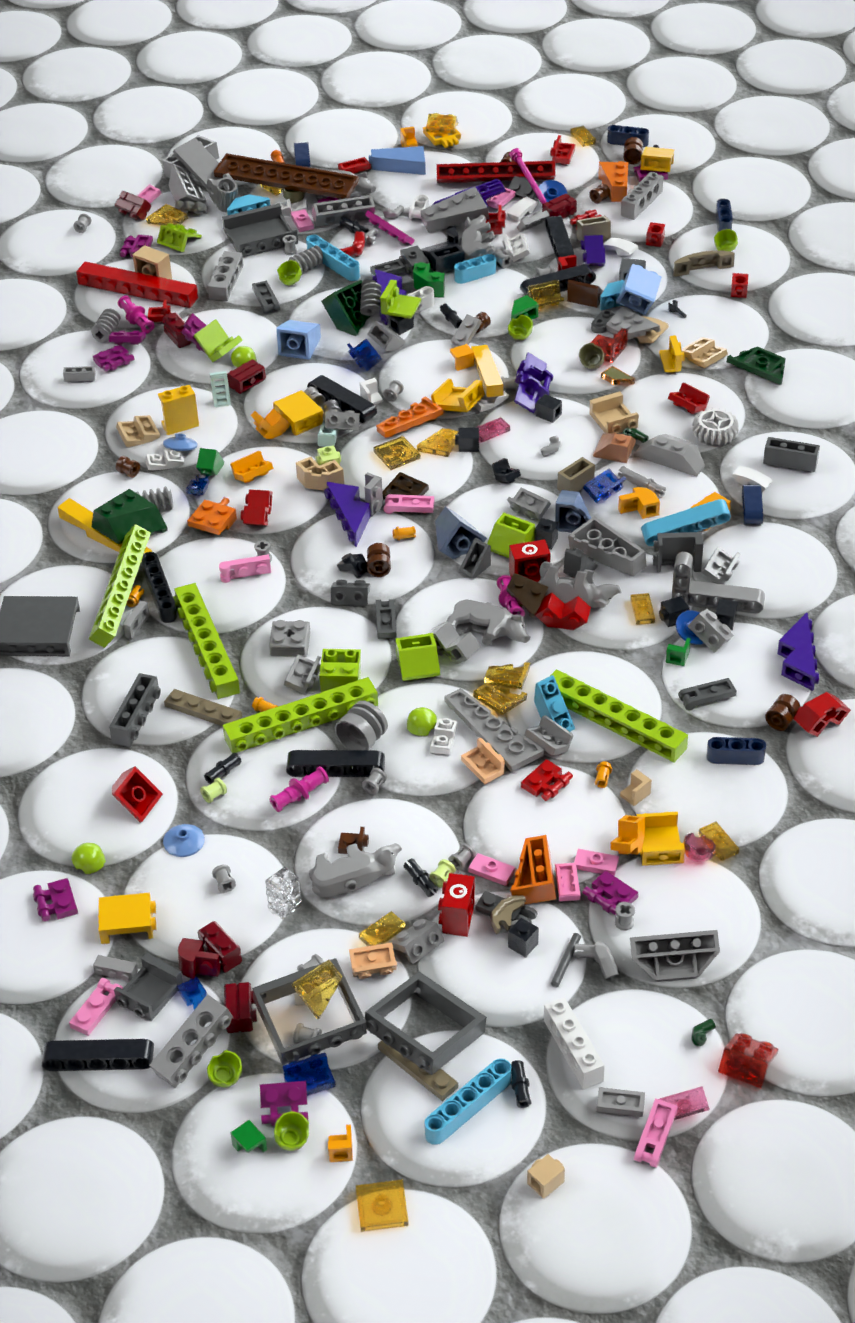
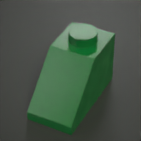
[511,295,539,320]
[196,448,224,476]

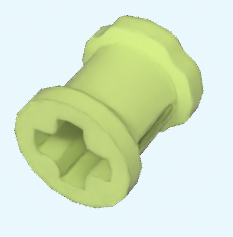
[200,778,227,803]
[429,859,456,887]

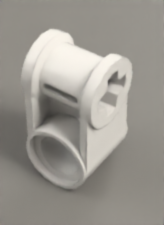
[409,194,429,220]
[407,286,435,313]

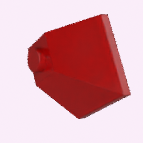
[112,766,163,823]

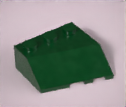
[321,280,371,336]
[91,489,168,544]

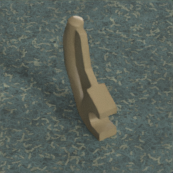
[491,895,526,934]

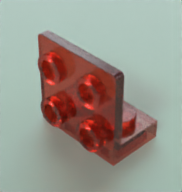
[591,328,628,363]
[718,1033,779,1088]

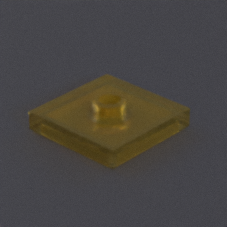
[355,1179,409,1232]

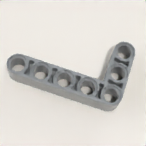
[672,552,765,613]

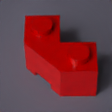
[241,489,273,526]
[535,593,591,630]
[793,692,851,737]

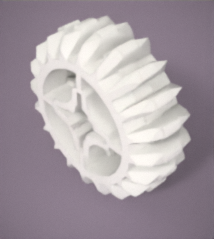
[692,408,739,446]

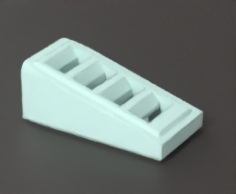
[210,371,231,407]
[318,421,339,447]

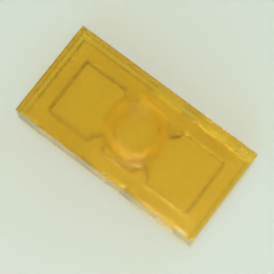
[570,126,596,147]
[630,593,655,625]
[698,821,739,861]
[359,911,406,946]

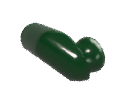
[623,428,649,443]
[691,1019,716,1046]

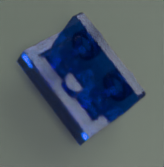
[347,339,383,371]
[583,468,626,503]
[282,1053,336,1096]

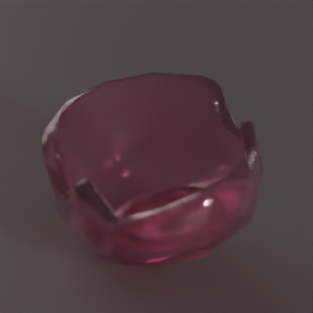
[684,832,716,862]

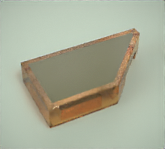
[601,366,635,385]

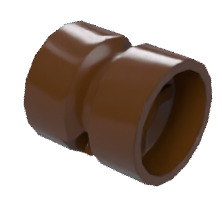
[623,137,643,165]
[367,543,391,577]
[765,694,801,731]

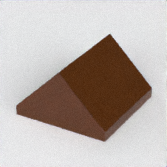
[567,280,603,308]

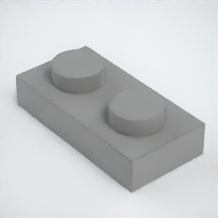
[517,210,549,232]
[451,314,482,346]
[122,601,149,640]
[597,1087,645,1117]

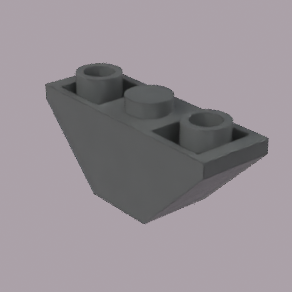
[563,548,598,578]

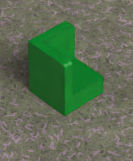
[666,638,691,666]
[230,1120,268,1153]

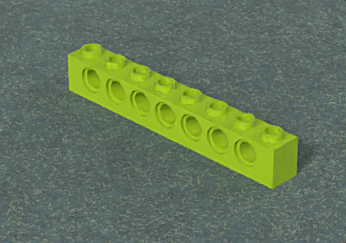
[89,524,151,648]
[173,583,240,699]
[550,669,688,763]
[223,677,378,753]

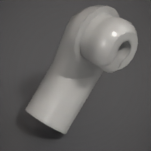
[365,228,378,244]
[541,436,561,456]

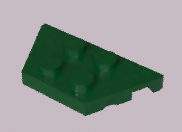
[726,346,786,385]

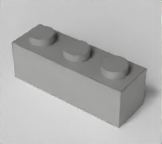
[63,366,96,382]
[93,955,138,981]

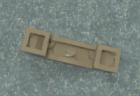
[673,251,735,277]

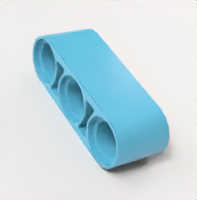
[454,254,496,284]

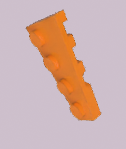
[376,396,443,438]

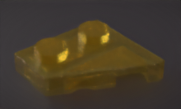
[146,204,188,225]
[417,428,458,457]
[484,662,530,690]
[473,683,527,715]
[292,959,342,1020]

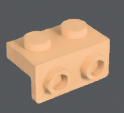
[461,738,505,784]
[349,942,397,979]

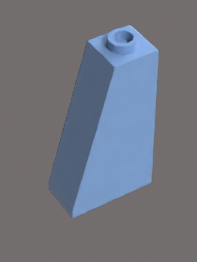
[368,146,426,175]

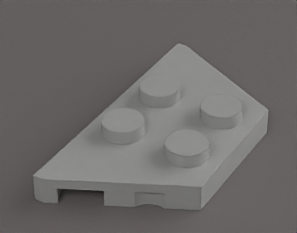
[606,307,661,340]

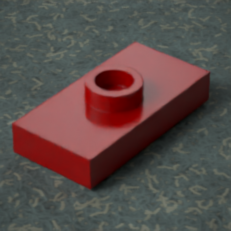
[338,157,371,173]

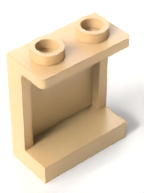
[589,391,639,434]

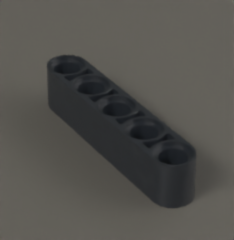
[545,216,574,263]
[520,264,596,300]
[307,375,377,423]
[142,552,177,623]
[286,750,385,777]
[41,1039,154,1071]

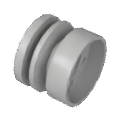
[335,701,388,750]

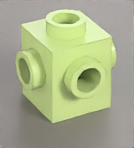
[315,445,341,466]

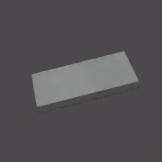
[173,138,224,190]

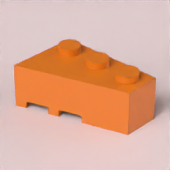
[598,161,629,202]
[510,835,556,905]

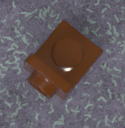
[338,826,369,854]

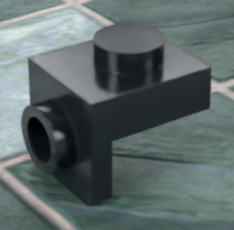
[492,458,521,484]
[337,553,368,578]

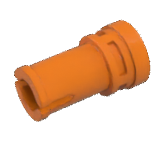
[270,150,285,163]

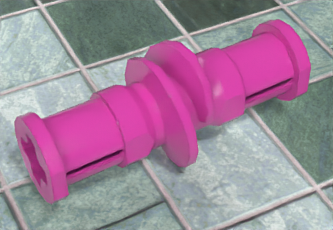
[117,295,155,334]
[497,575,525,617]
[269,766,329,812]

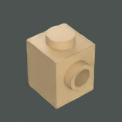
[527,1154,565,1199]

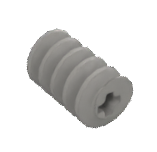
[289,245,323,273]
[360,279,381,315]
[91,308,121,343]
[136,486,174,510]

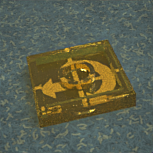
[373,436,421,470]

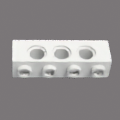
[544,997,605,1089]

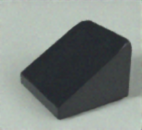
[447,226,458,244]

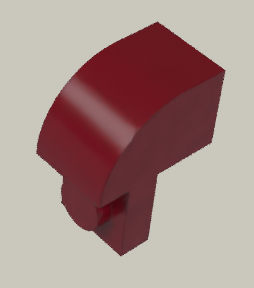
[178,938,220,979]

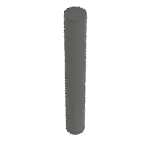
[551,933,581,987]

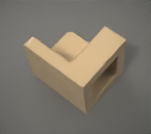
[620,769,652,806]

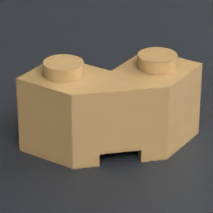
[296,457,344,491]

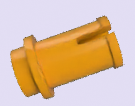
[392,526,416,541]
[126,585,144,607]
[252,697,278,712]
[594,761,612,788]

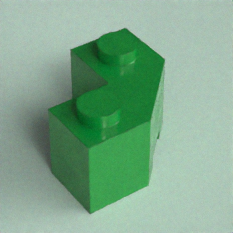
[413,262,445,298]

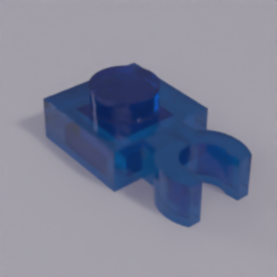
[186,474,209,496]
[177,977,207,1010]

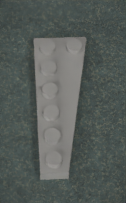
[444,688,544,772]

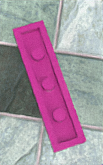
[365,210,415,245]

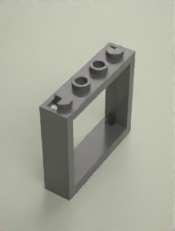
[252,958,367,1065]
[365,972,487,1075]

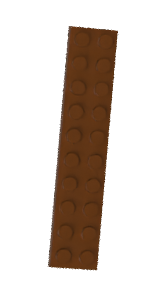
[213,153,359,199]

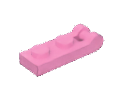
[384,494,435,514]
[219,554,271,583]
[69,978,123,1036]
[634,1098,678,1168]

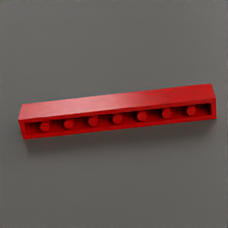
[436,161,556,183]
[76,261,198,308]

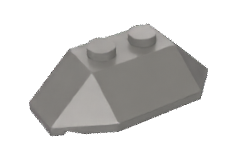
[169,164,206,203]
[634,434,705,477]
[630,930,720,981]

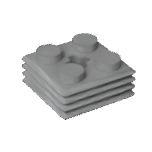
[269,620,310,656]

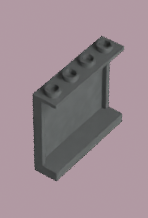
[222,203,298,257]
[0,596,80,657]

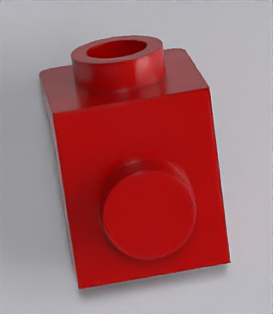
[148,299,171,322]

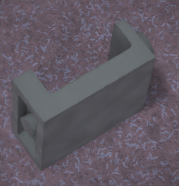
[653,532,704,572]
[114,953,184,1021]

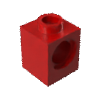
[646,222,665,247]
[731,273,749,298]

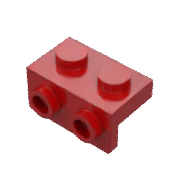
[550,135,576,165]
[485,205,506,235]
[668,383,710,414]

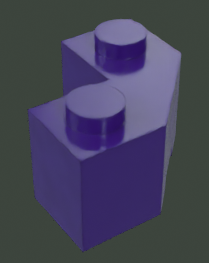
[581,235,606,267]

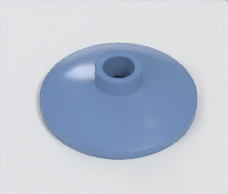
[163,433,197,451]
[163,824,205,857]

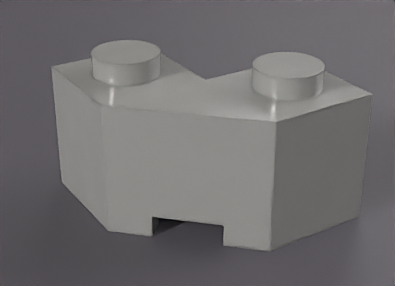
[430,621,481,664]

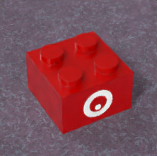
[509,539,551,582]
[438,873,475,937]

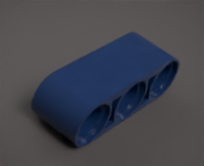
[607,125,649,147]
[294,142,311,168]
[716,199,733,232]
[742,485,763,524]
[706,737,766,765]

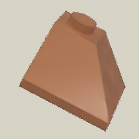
[593,433,636,463]

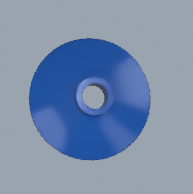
[539,180,567,202]
[676,610,704,645]

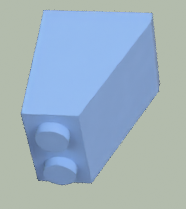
[616,264,662,315]
[276,320,321,360]

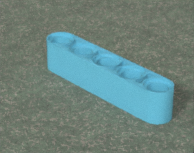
[306,235,360,281]
[641,499,731,546]
[424,1058,511,1145]

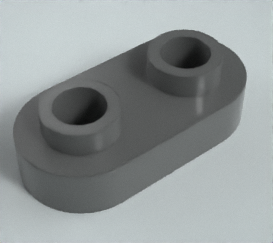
[591,310,614,334]

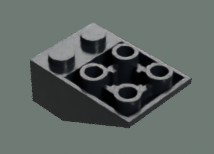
[420,242,465,273]

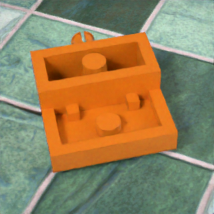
[187,497,237,535]

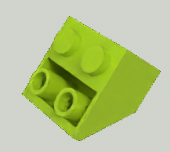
[487,513,535,558]
[395,633,441,681]
[319,649,361,692]

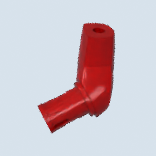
[340,231,365,257]

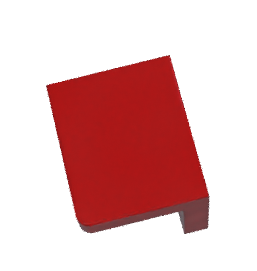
[558,255,577,271]

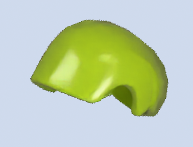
[714,229,738,252]
[277,260,302,285]
[508,315,533,340]
[231,346,257,368]
[407,707,437,736]
[71,843,106,874]
[207,1050,242,1088]
[274,1111,309,1151]

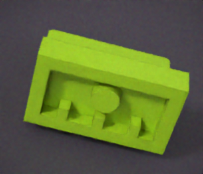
[157,223,202,252]
[380,280,421,318]
[194,319,243,362]

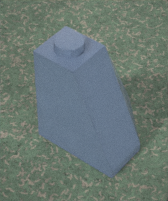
[555,490,591,533]
[435,506,487,559]

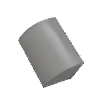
[367,321,406,351]

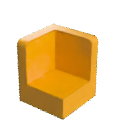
[400,126,418,147]
[450,344,474,371]
[328,1124,353,1162]

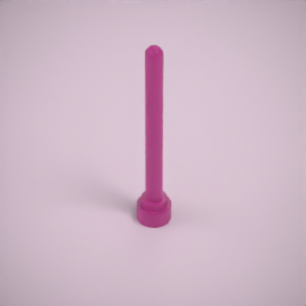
[509,148,546,204]

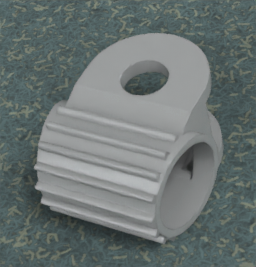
[207,173,238,212]

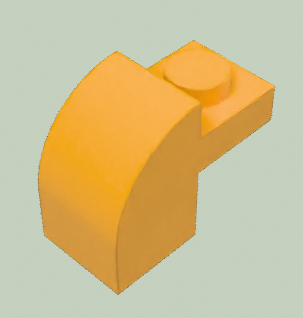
[250,408,291,439]
[618,487,660,519]
[611,815,645,855]

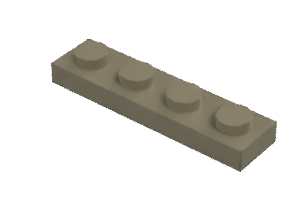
[164,689,242,726]
[378,1041,458,1102]

